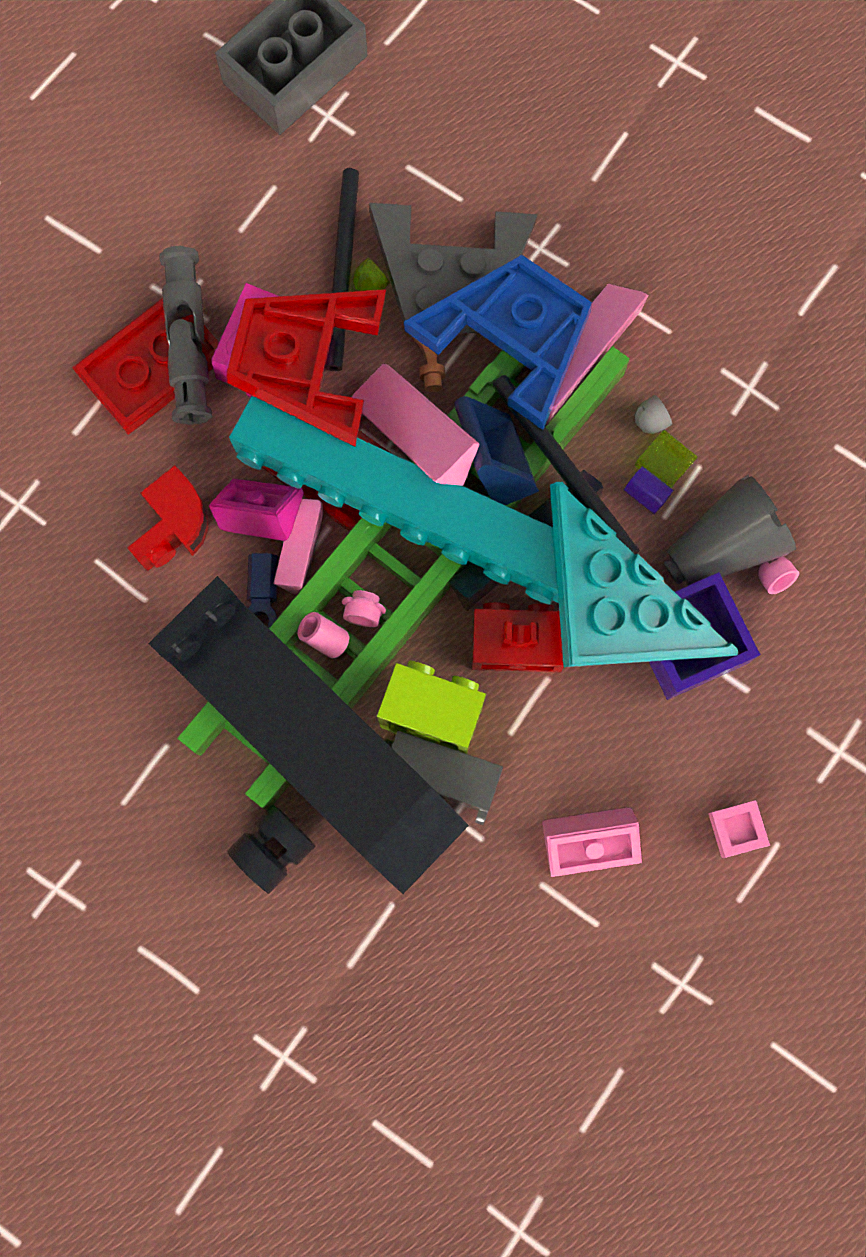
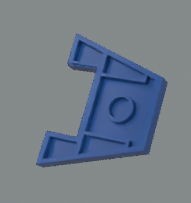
[404,255,592,430]

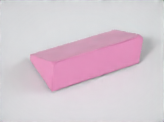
[274,499,323,596]
[542,808,642,877]

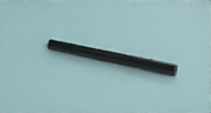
[325,168,359,371]
[492,375,640,554]

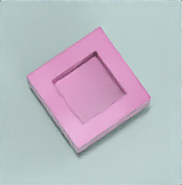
[708,800,770,858]

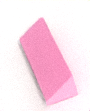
[546,284,649,426]
[352,364,479,486]

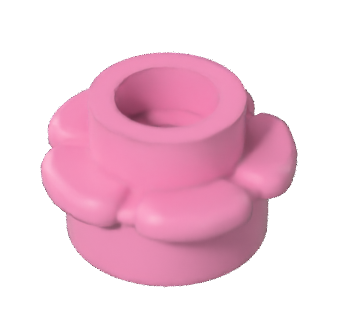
[342,590,386,627]

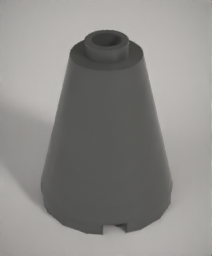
[664,475,796,586]

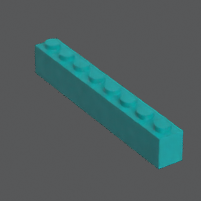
[229,396,559,604]

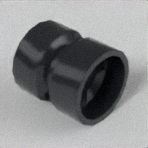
[227,804,316,894]

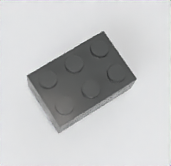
[215,0,368,135]

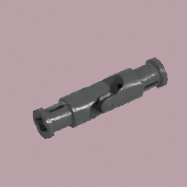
[159,246,212,425]

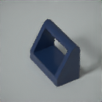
[454,396,539,506]

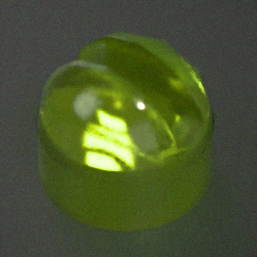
[353,257,390,291]

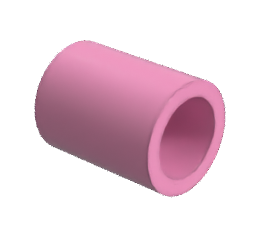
[297,612,349,658]

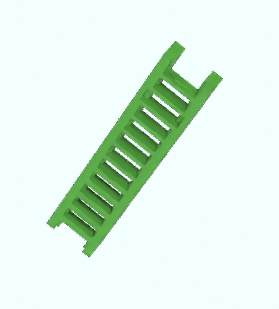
[177,346,630,810]

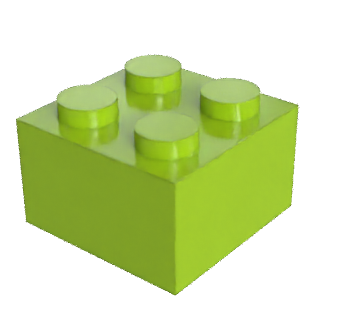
[377,661,486,754]

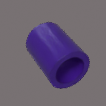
[624,466,674,515]

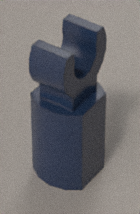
[247,553,279,628]

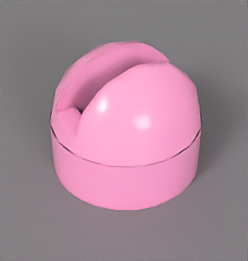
[758,556,799,594]

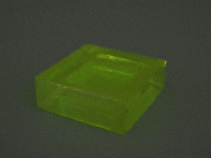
[634,430,698,488]

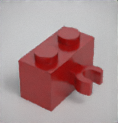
[472,602,564,673]

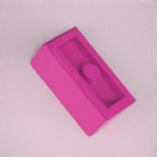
[209,478,304,541]

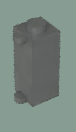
[385,731,503,825]

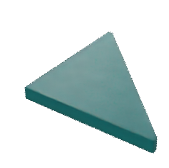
[550,482,738,667]

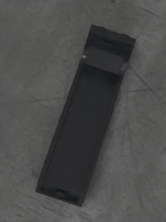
[148,576,469,894]

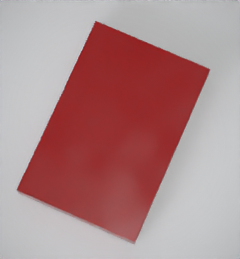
[72,298,219,435]

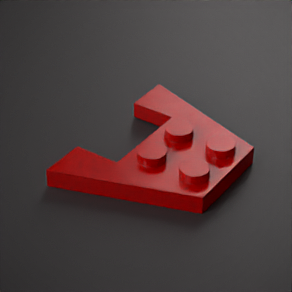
[227,289,386,447]

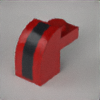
[127,465,209,571]

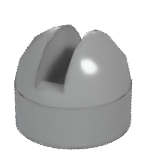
[634,395,672,434]

